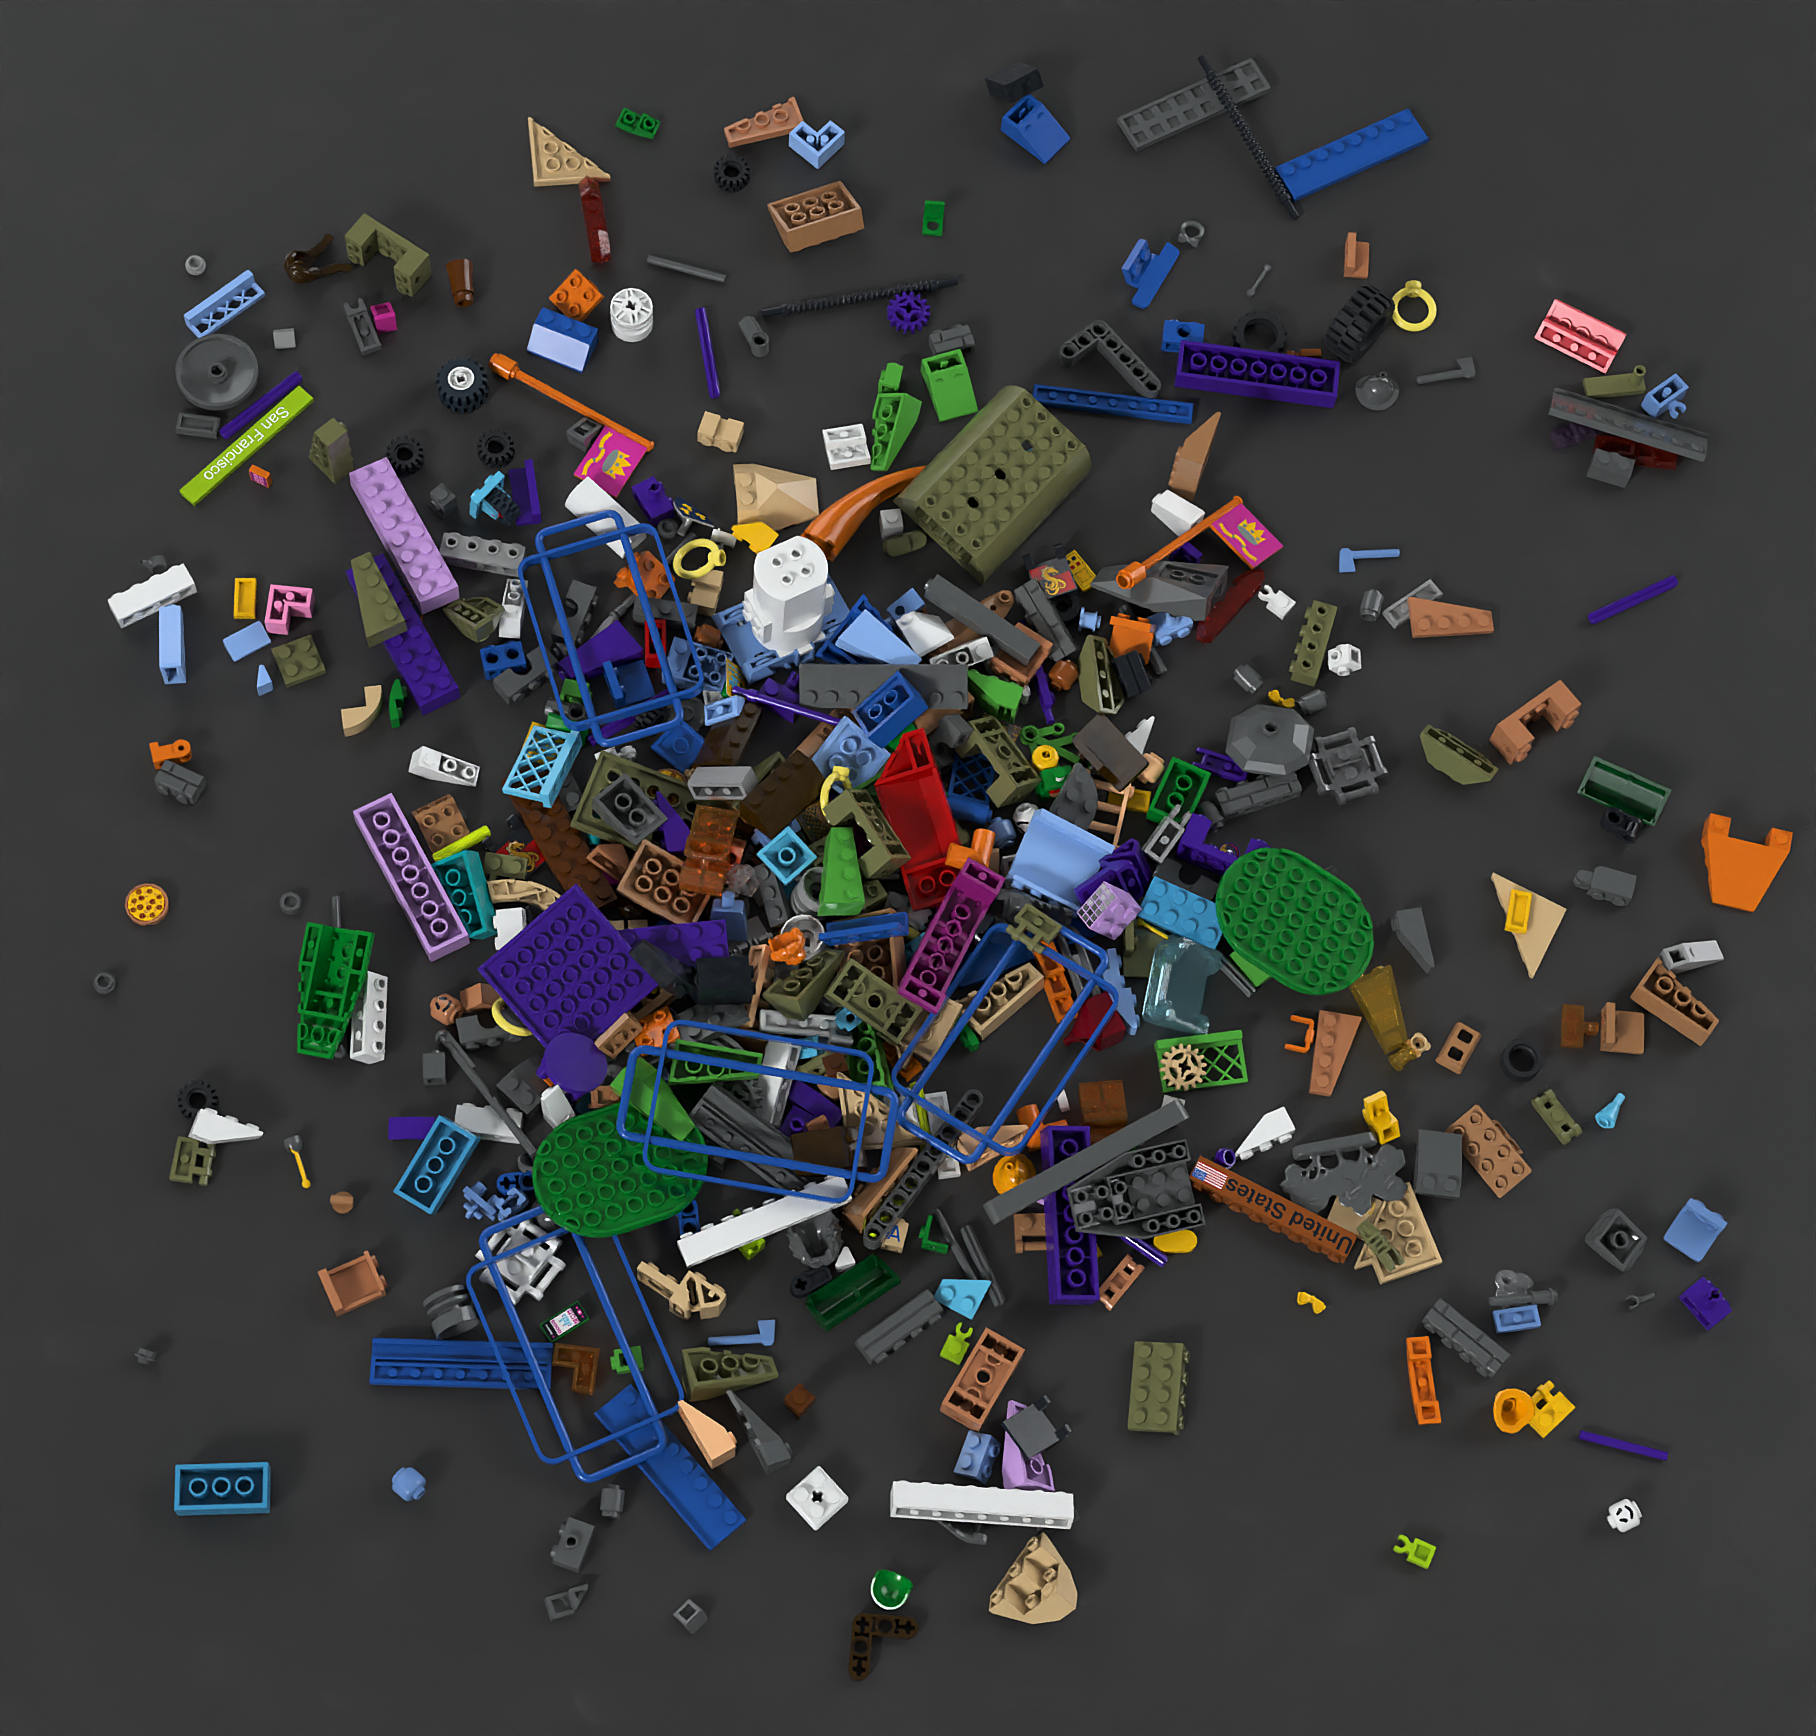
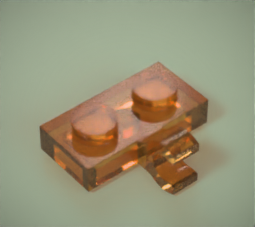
[1560,1004,1599,1049]

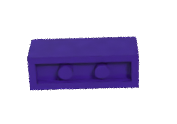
[509,459,541,526]

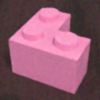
[264,584,315,635]

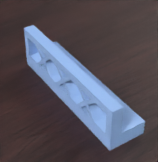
[184,270,265,338]

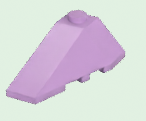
[1002,1400,1055,1492]

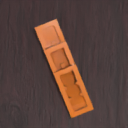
[1033,941,1078,1024]

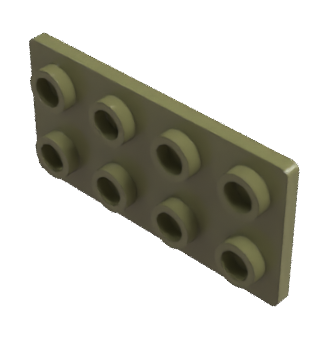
[1122,897,1166,979]

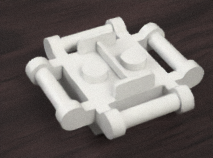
[475,1219,566,1305]

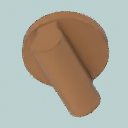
[330,1192,354,1214]

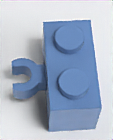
[1641,373,1689,419]

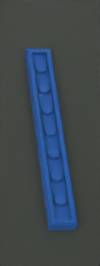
[1032,384,1194,424]

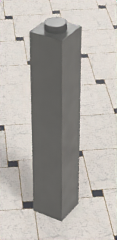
[924,574,1040,667]

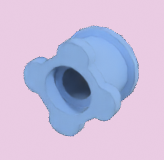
[1078,607,1101,632]

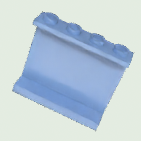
[1006,809,1115,918]

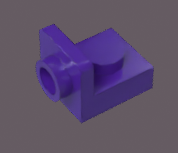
[1169,542,1203,564]

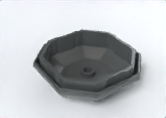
[1226,704,1314,777]

